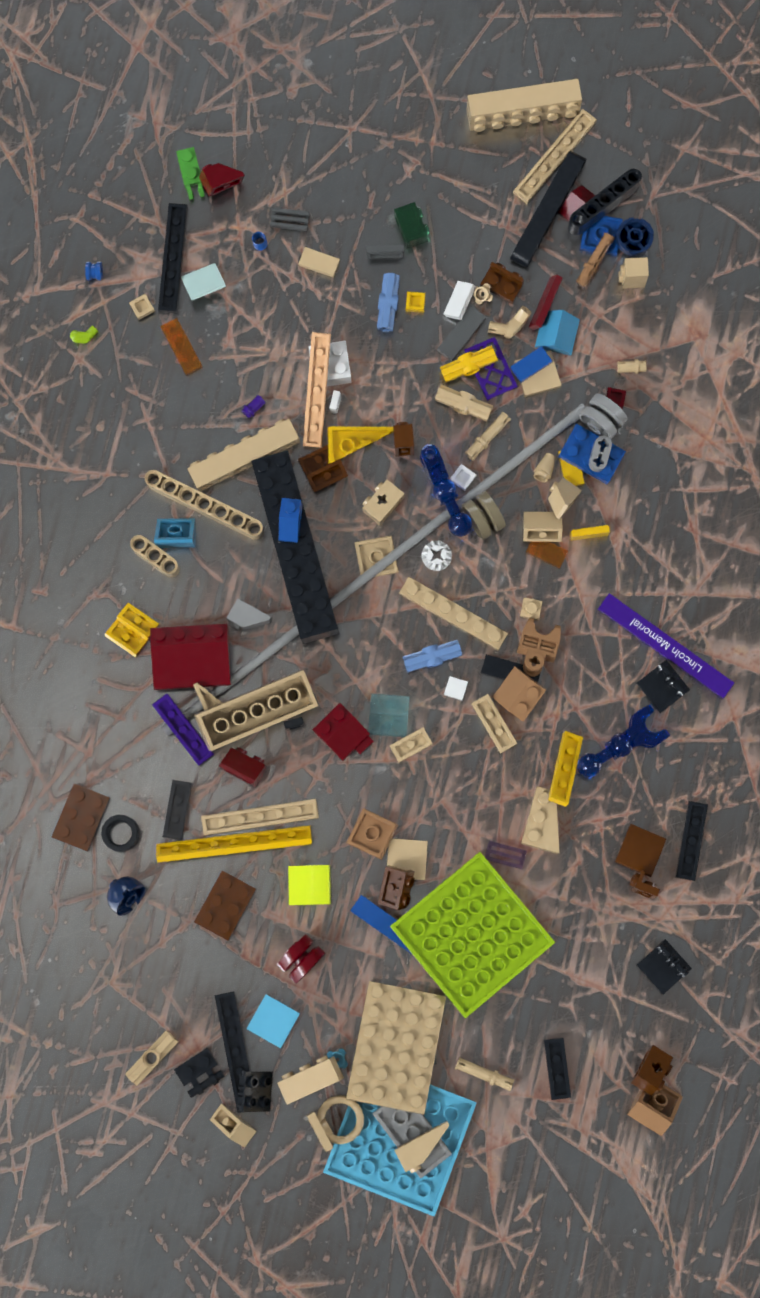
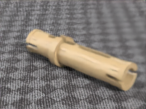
[465,412,511,461]
[455,1057,515,1091]

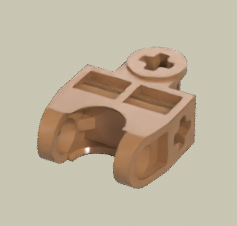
[517,618,561,677]

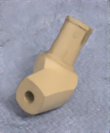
[488,306,531,339]

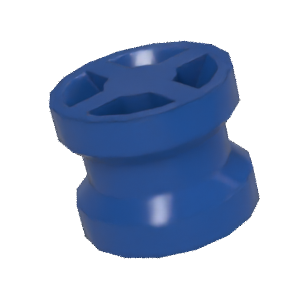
[85,262,103,281]

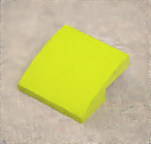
[288,865,331,905]

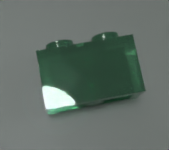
[394,202,430,249]

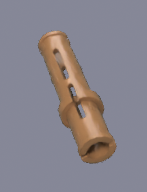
[576,233,615,287]

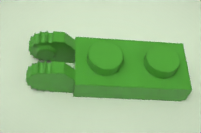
[176,147,205,200]

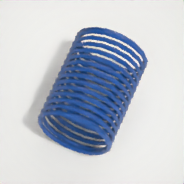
[252,232,267,251]

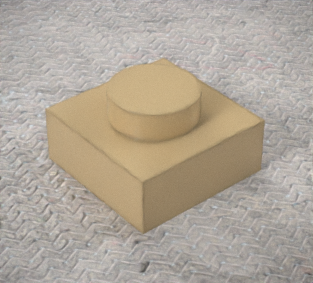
[129,294,155,320]
[520,597,543,621]

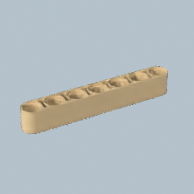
[144,470,264,540]

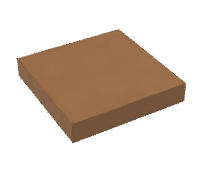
[346,808,398,860]

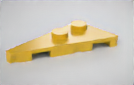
[328,426,393,464]

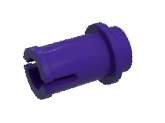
[242,395,266,418]

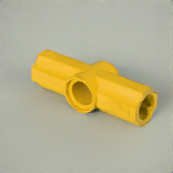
[440,345,498,383]

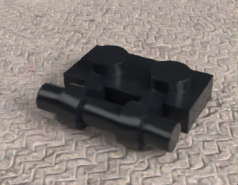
[174,1048,225,1098]

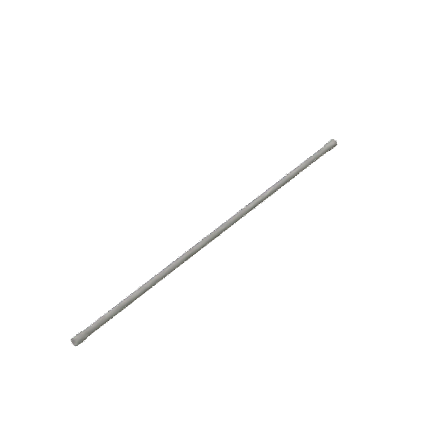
[162,404,585,737]

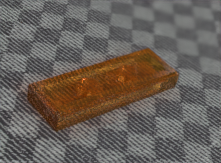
[160,318,203,376]

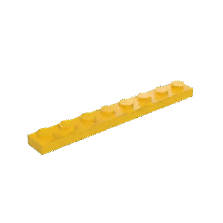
[156,825,312,863]

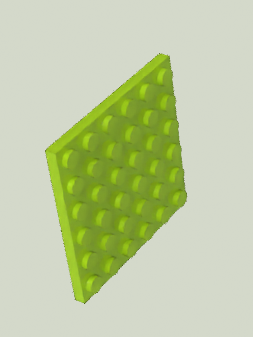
[390,852,555,1018]

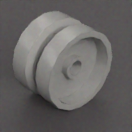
[579,393,628,440]

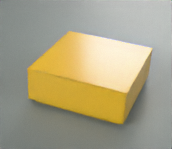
[405,291,425,313]

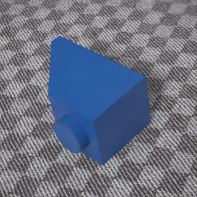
[279,498,303,543]

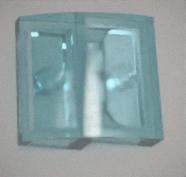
[368,693,410,737]

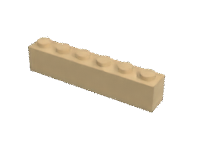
[187,419,300,492]

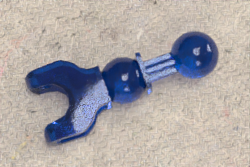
[420,444,472,537]
[577,705,670,778]

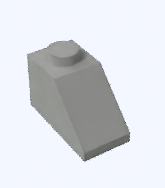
[226,599,272,630]

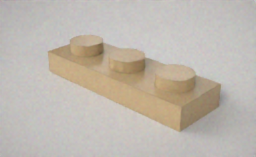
[471,694,517,754]

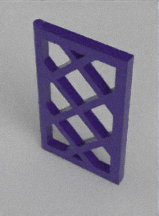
[464,337,518,401]

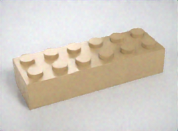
[467,79,582,132]
[194,670,318,751]

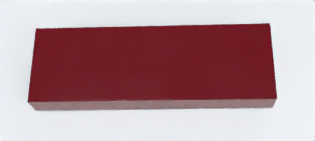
[529,275,563,330]

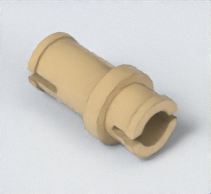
[617,359,646,374]

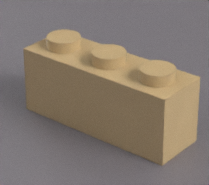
[277,1055,344,1105]

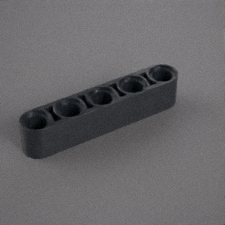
[568,168,642,235]

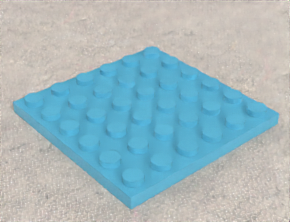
[323,1084,477,1217]

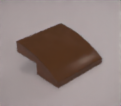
[298,445,348,493]
[615,824,666,877]

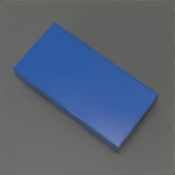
[510,346,552,383]

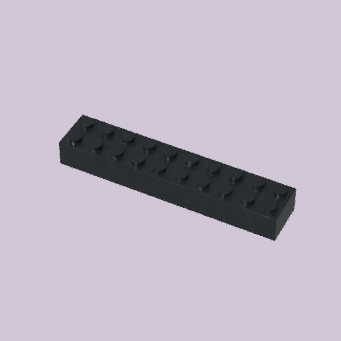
[251,450,340,644]

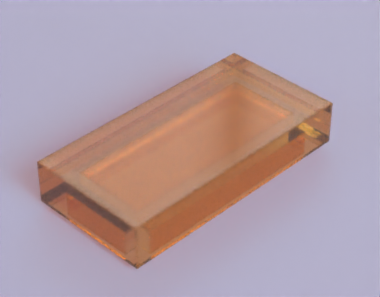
[525,541,568,569]

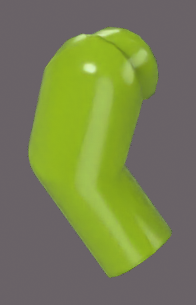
[70,325,99,344]

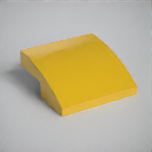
[105,603,159,657]

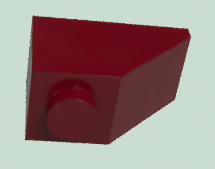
[199,163,245,197]

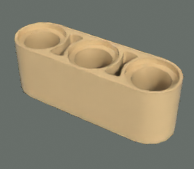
[130,535,180,577]

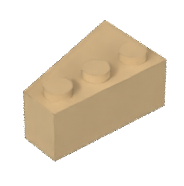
[521,786,560,854]

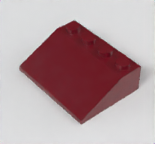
[150,623,231,690]

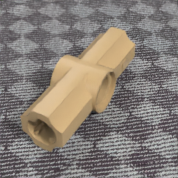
[435,385,493,422]
[125,1030,179,1086]

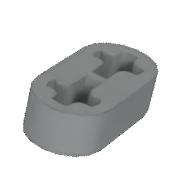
[589,436,612,472]

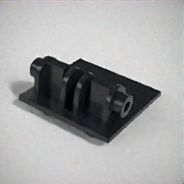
[636,660,690,713]
[637,939,692,995]
[237,1071,273,1112]

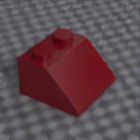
[312,703,370,761]
[219,747,267,787]

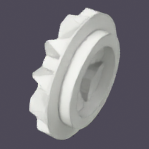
[422,540,452,571]

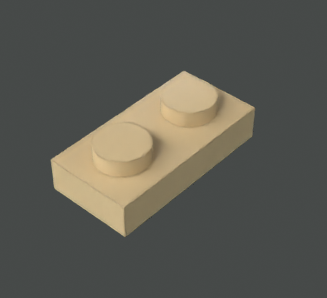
[390,727,433,763]

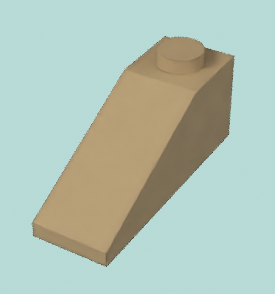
[394,1121,449,1173]

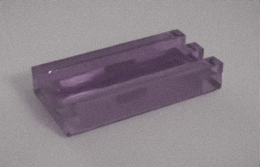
[485,841,527,870]

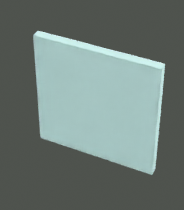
[181,263,226,301]

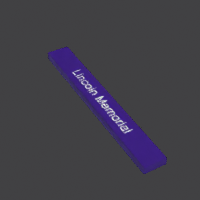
[598,593,734,699]

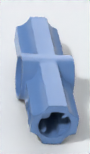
[377,273,400,332]
[403,640,462,673]

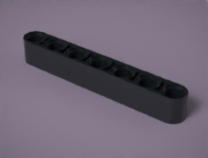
[510,150,587,268]

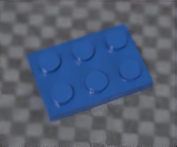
[558,423,626,485]

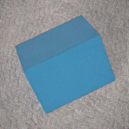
[535,310,580,356]
[154,518,195,548]

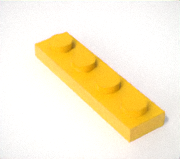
[548,731,583,807]

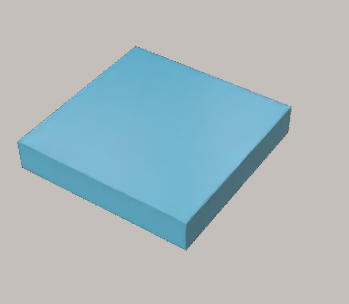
[247,994,300,1048]

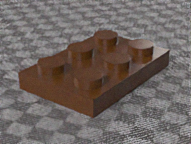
[52,783,110,852]
[194,871,256,941]

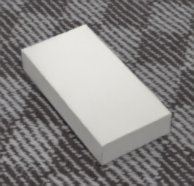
[444,281,476,320]

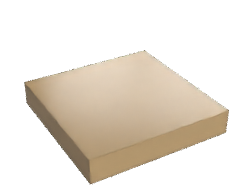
[515,350,561,397]
[355,535,399,577]
[387,839,428,880]

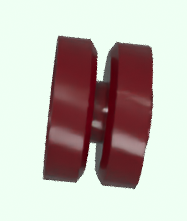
[277,934,326,984]

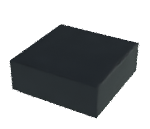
[284,717,304,731]

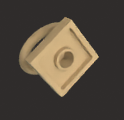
[306,1095,364,1152]

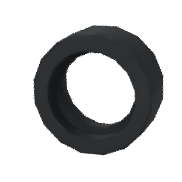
[101,815,140,852]

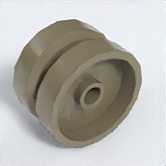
[461,491,506,540]

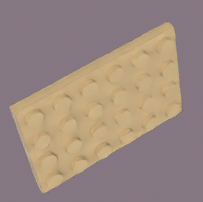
[346,981,446,1115]

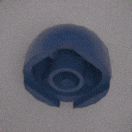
[616,217,654,257]
[107,876,146,916]

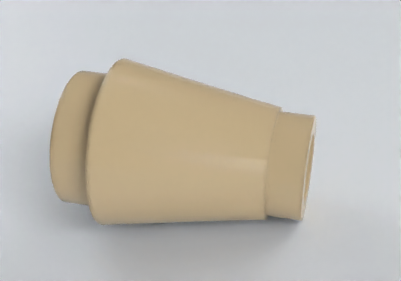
[533,453,556,483]

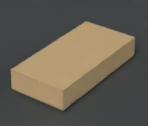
[299,247,340,278]

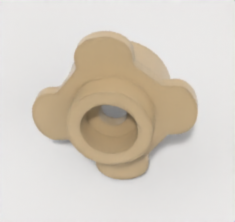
[473,283,493,305]

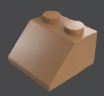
[492,666,546,722]
[627,1085,683,1136]

